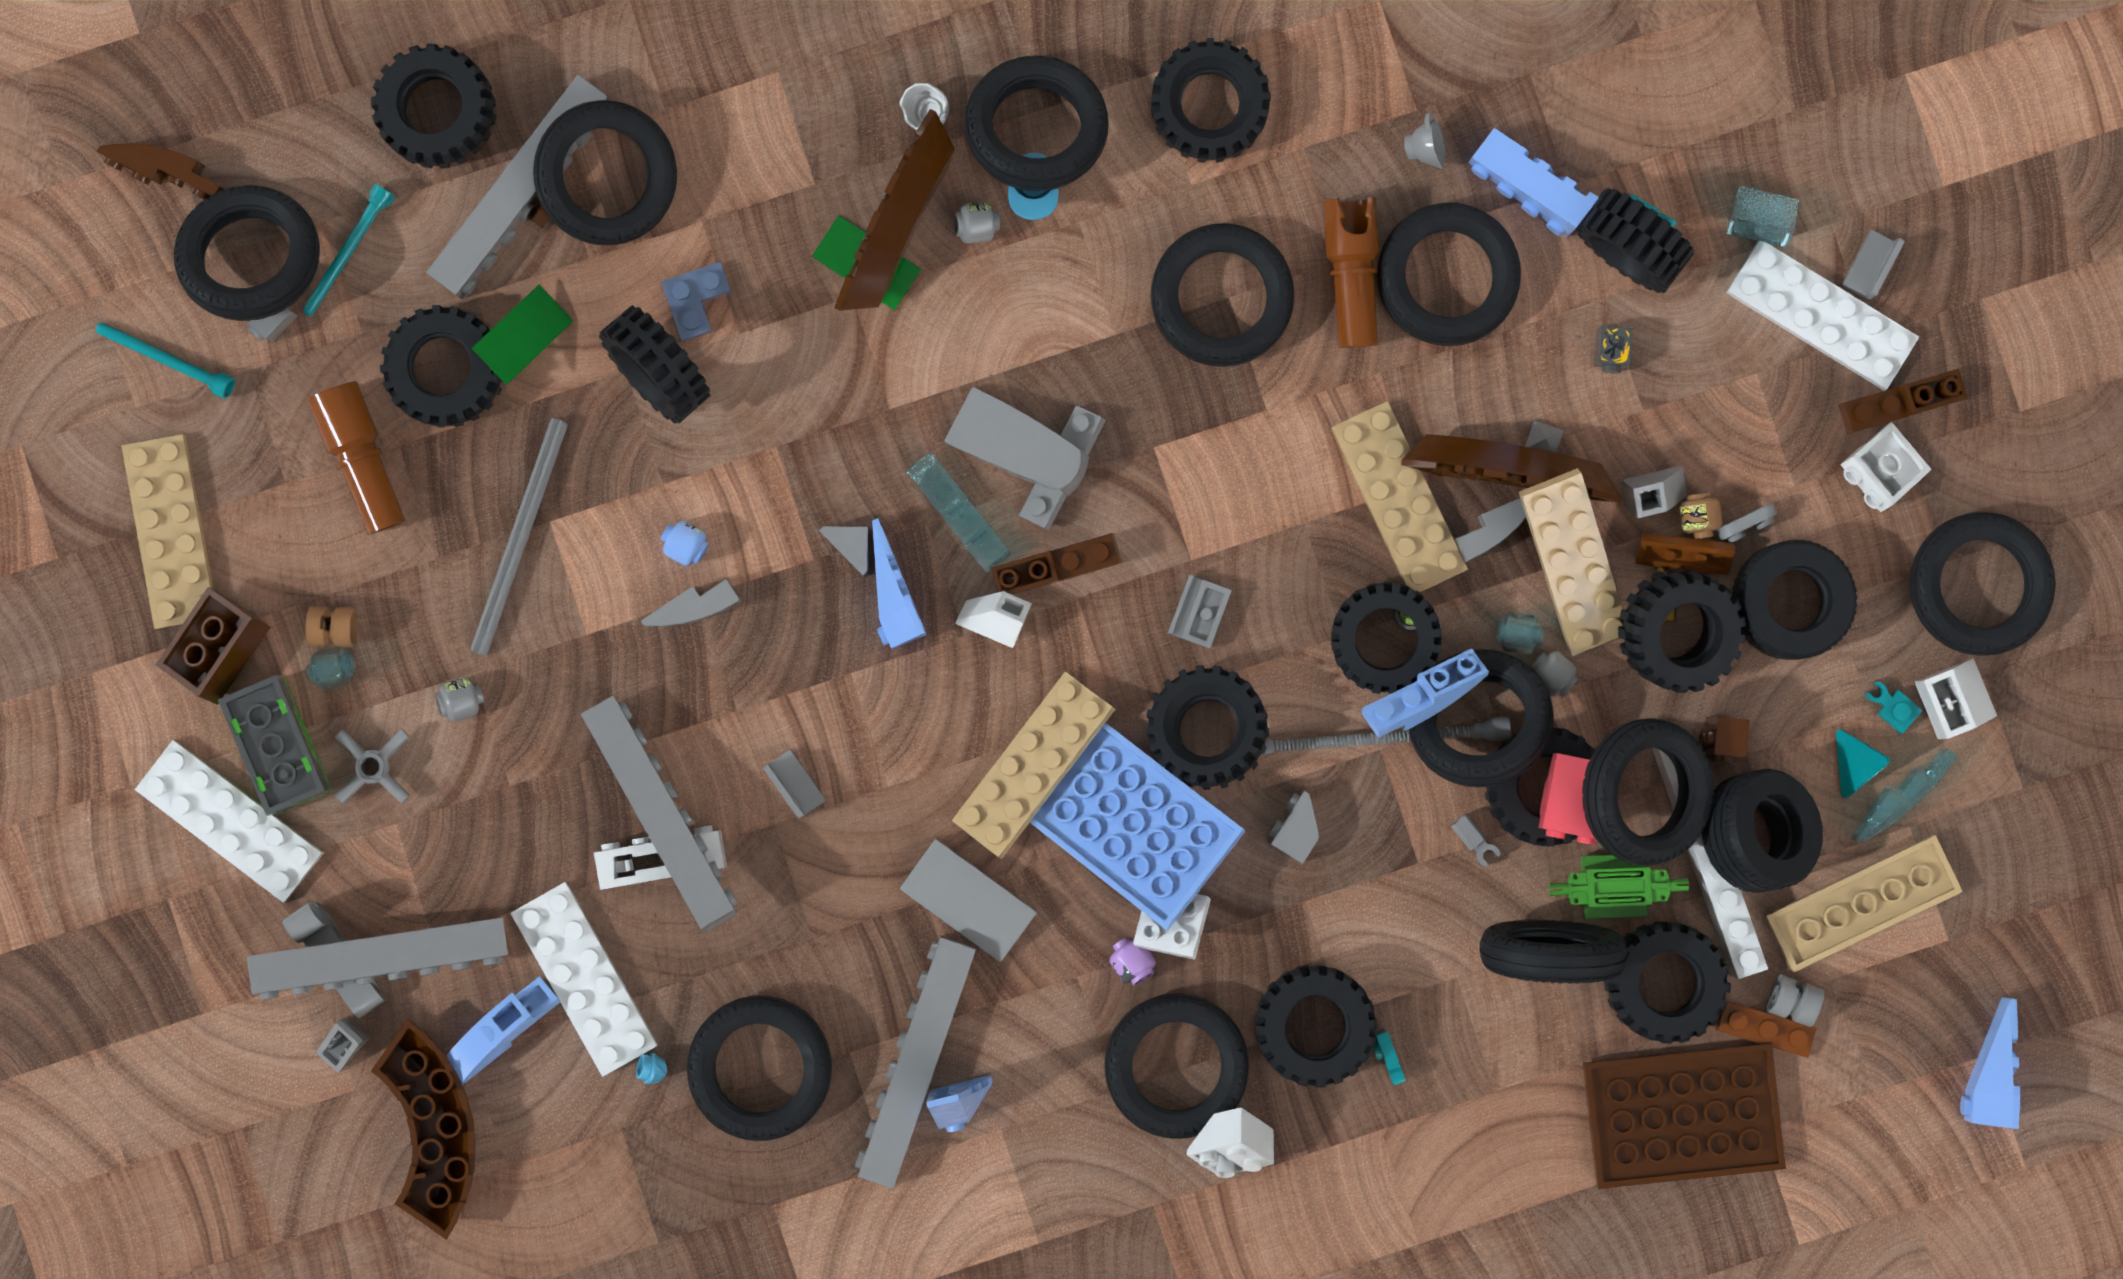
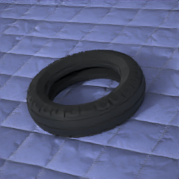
[965,55,1109,191]
[533,100,677,246]
[174,185,320,321]
[1377,203,1521,346]
[1151,223,1294,367]
[1910,512,2056,656]
[1408,649,1554,787]
[1582,718,1714,865]
[1479,920,1627,984]
[1105,993,1249,1139]
[687,996,832,1141]

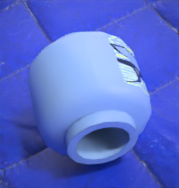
[660,520,709,567]

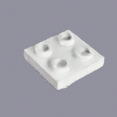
[1133,894,1211,960]

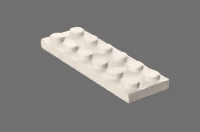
[1726,239,1919,391]
[135,740,324,903]
[511,882,658,1077]

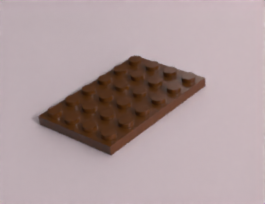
[1583,1043,1786,1189]

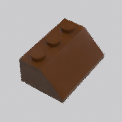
[155,587,270,705]

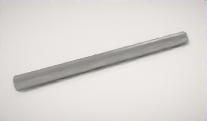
[471,418,568,656]

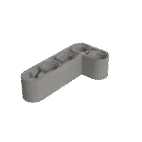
[282,900,386,1018]

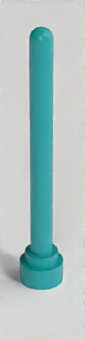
[302,183,396,316]
[95,323,236,400]

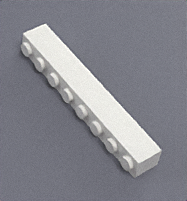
[1652,747,1768,979]

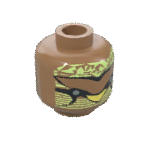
[1680,493,1723,539]

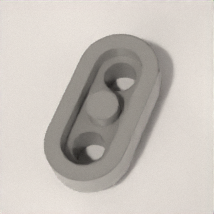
[1716,502,1778,543]

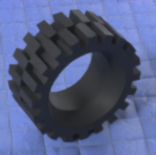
[1576,188,1694,293]
[1331,582,1442,694]

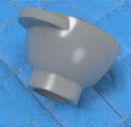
[1404,112,1445,169]

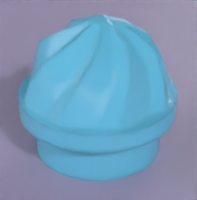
[636,1053,668,1084]

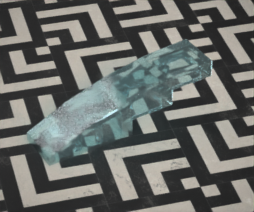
[906,452,1011,573]
[1850,749,1958,843]

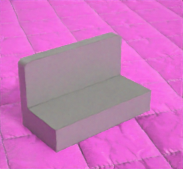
[1841,230,1905,300]
[763,749,827,819]

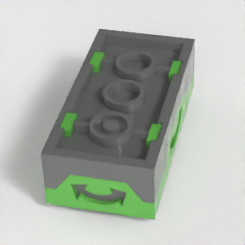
[218,675,333,816]

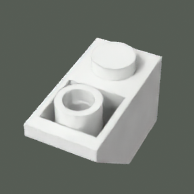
[955,591,1032,648]

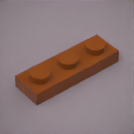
[1635,532,1735,575]
[1716,1001,1817,1058]

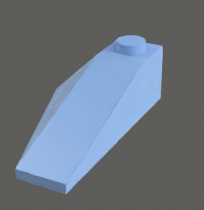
[872,518,927,649]
[1960,997,2020,1129]
[926,1074,993,1133]

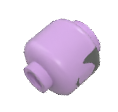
[1109,937,1156,986]

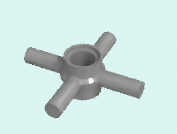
[335,729,410,805]

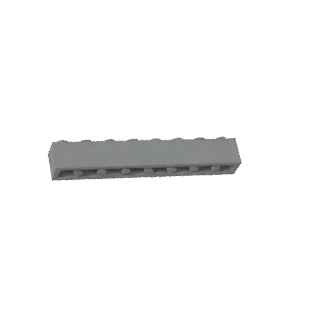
[426,75,610,299]
[581,695,739,934]
[247,918,508,1000]
[855,936,977,1189]

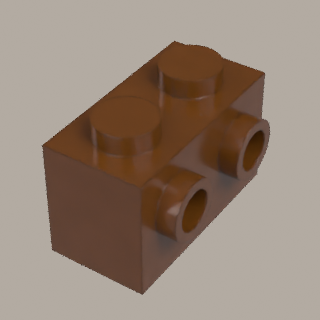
[1699,716,1750,763]

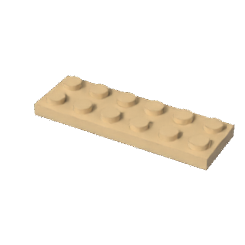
[1330,401,1468,593]
[121,434,213,630]
[1519,468,1624,656]
[952,672,1116,859]
[1764,835,1963,973]

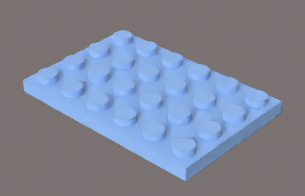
[1030,723,1246,931]

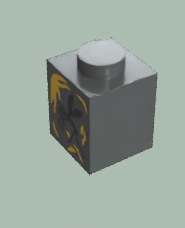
[1594,326,1633,374]

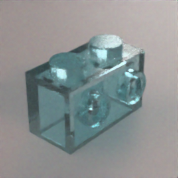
[1726,186,1800,247]

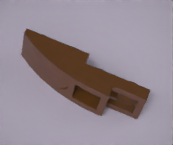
[97,143,225,200]
[1838,369,1968,434]
[991,533,1122,595]

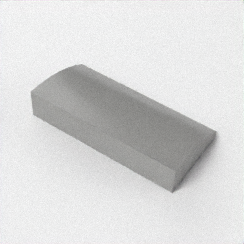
[900,838,1037,962]

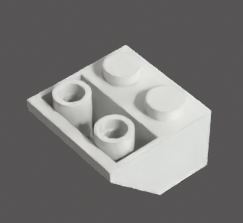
[1914,658,1997,739]
[1187,1107,1274,1178]

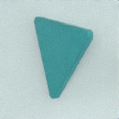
[1836,729,1890,798]

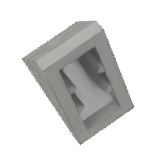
[819,526,870,577]
[315,1016,372,1073]

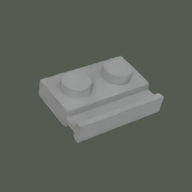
[1168,575,1232,649]

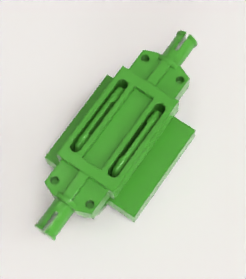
[1548,855,1689,919]

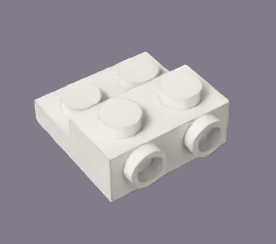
[1840,422,1932,512]

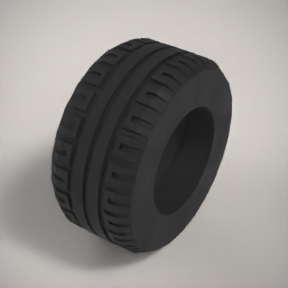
[1731,540,1857,660]
[1701,769,1823,893]

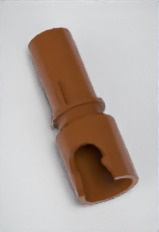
[1323,197,1379,348]
[307,381,405,535]

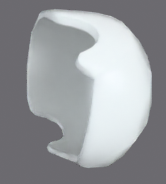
[900,83,949,130]

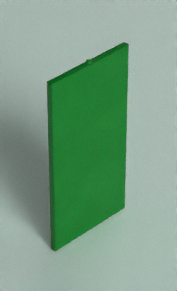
[811,215,921,311]
[472,284,573,385]

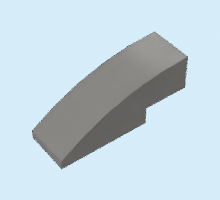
[1454,498,1526,562]
[641,579,743,627]

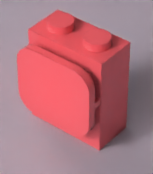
[1538,753,1597,846]

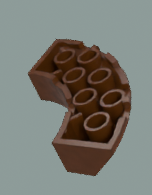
[834,109,955,311]
[1401,434,1621,503]
[371,1019,476,1240]

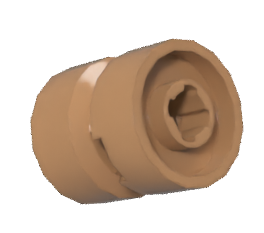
[306,606,358,648]

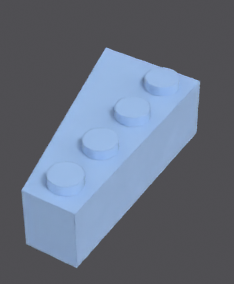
[1468,128,1599,237]

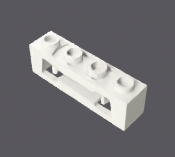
[594,825,727,890]

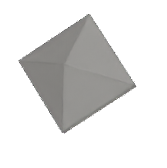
[1525,420,1564,453]

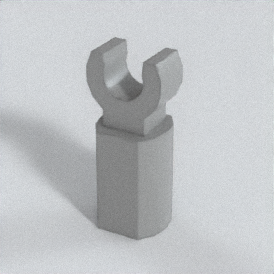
[1450,813,1501,867]

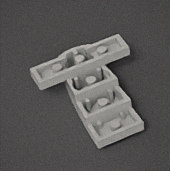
[944,387,1106,531]

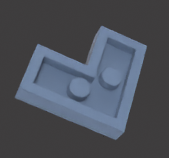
[662,262,731,342]

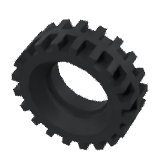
[1151,38,1271,163]
[380,305,502,428]
[599,305,711,424]
[1146,665,1269,790]
[1485,727,1595,847]

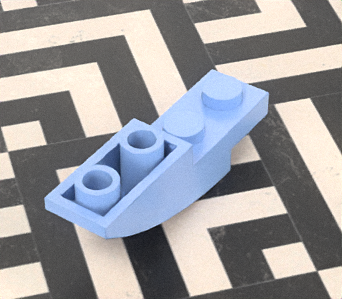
[1362,648,1489,738]
[446,976,560,1085]

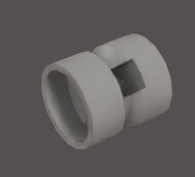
[1767,974,1824,1027]

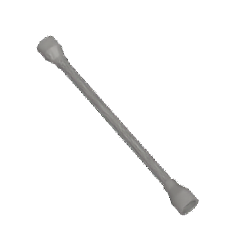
[1234,716,1511,757]

